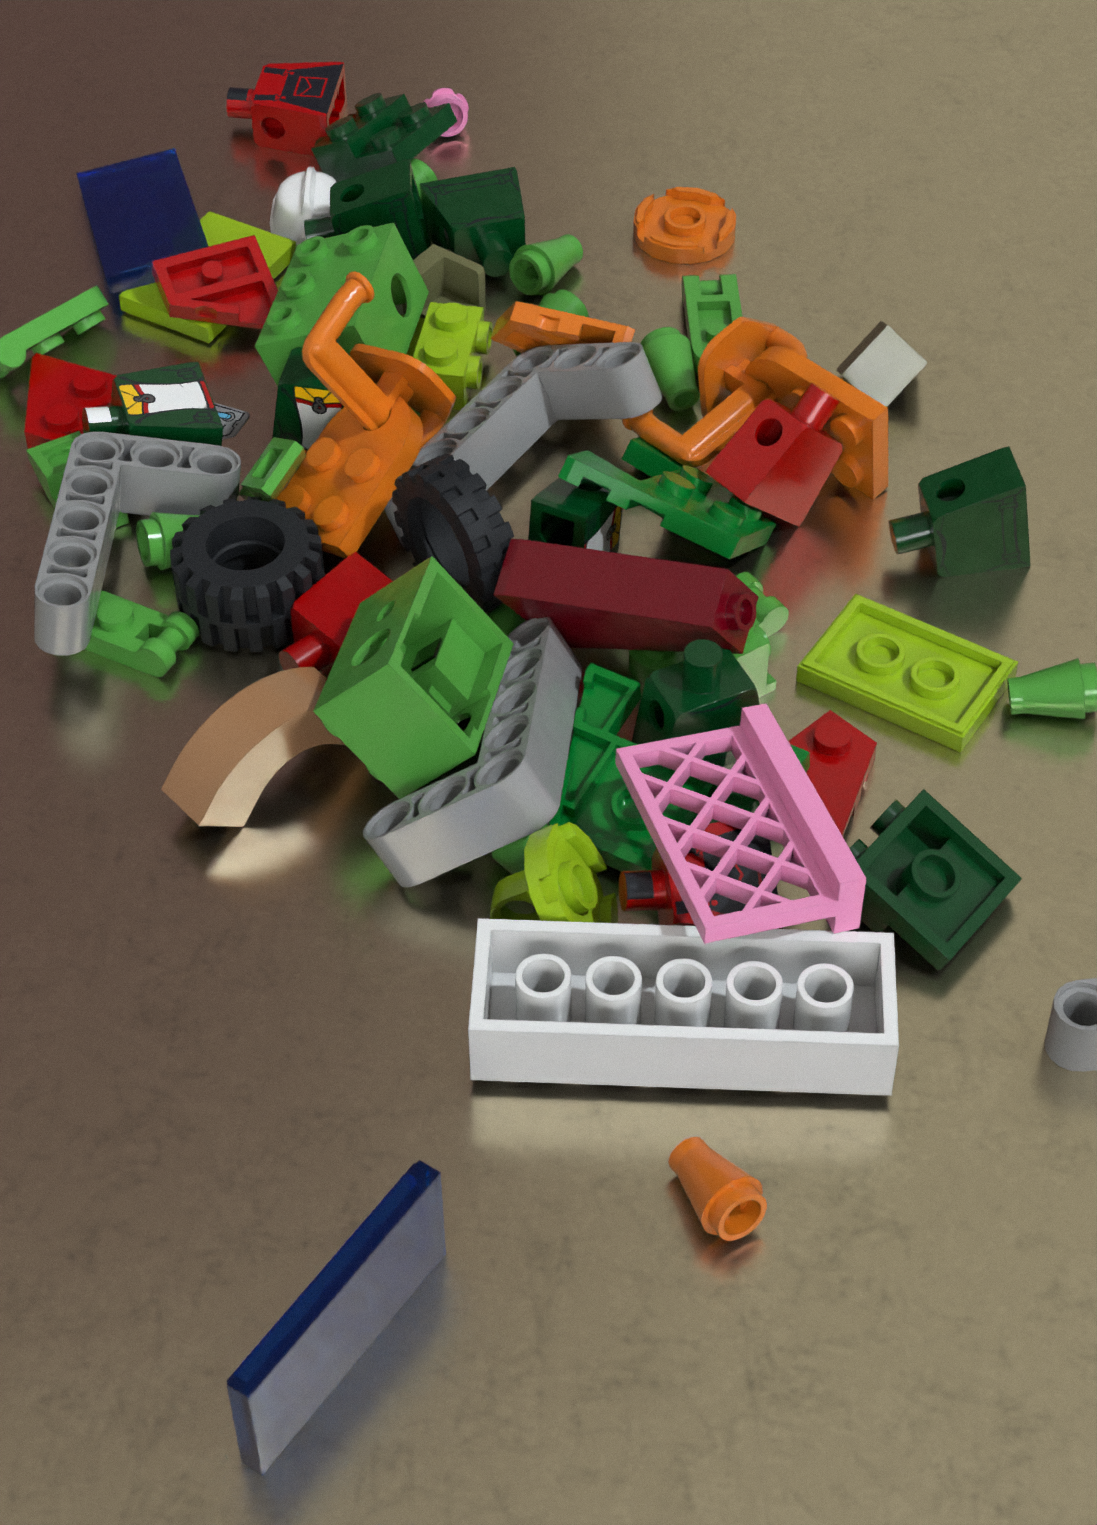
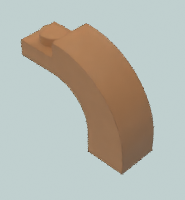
[161,667,345,827]

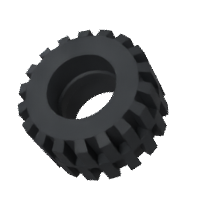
[170,496,325,652]

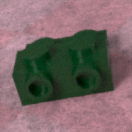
[311,93,458,182]
[849,789,1022,971]

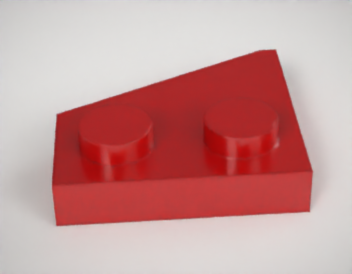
[152,235,278,329]
[24,353,117,449]
[788,710,877,838]

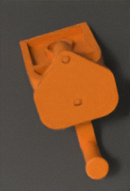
[277,271,456,558]
[622,317,888,500]

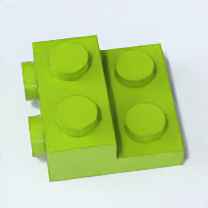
[401,302,493,410]

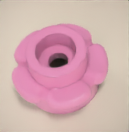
[424,88,469,137]

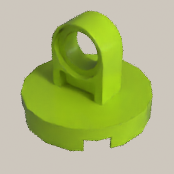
[490,822,618,923]

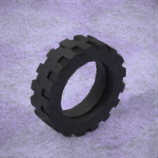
[392,454,514,613]

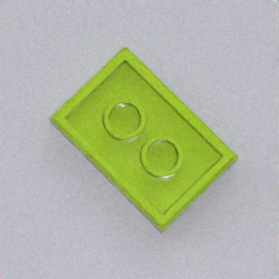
[119,211,297,343]
[796,593,1018,753]

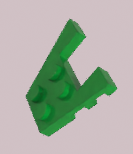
[558,437,776,559]
[549,663,810,871]

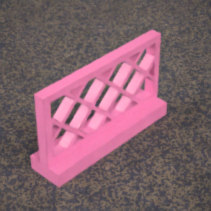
[615,703,866,944]

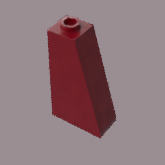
[494,539,758,654]

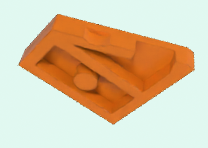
[490,301,635,353]

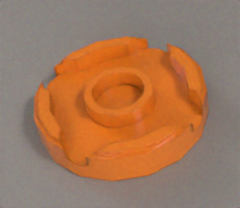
[633,187,736,265]

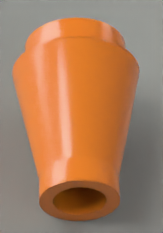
[668,1137,767,1241]

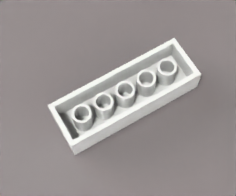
[468,918,899,1096]

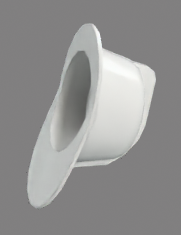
[270,167,336,246]

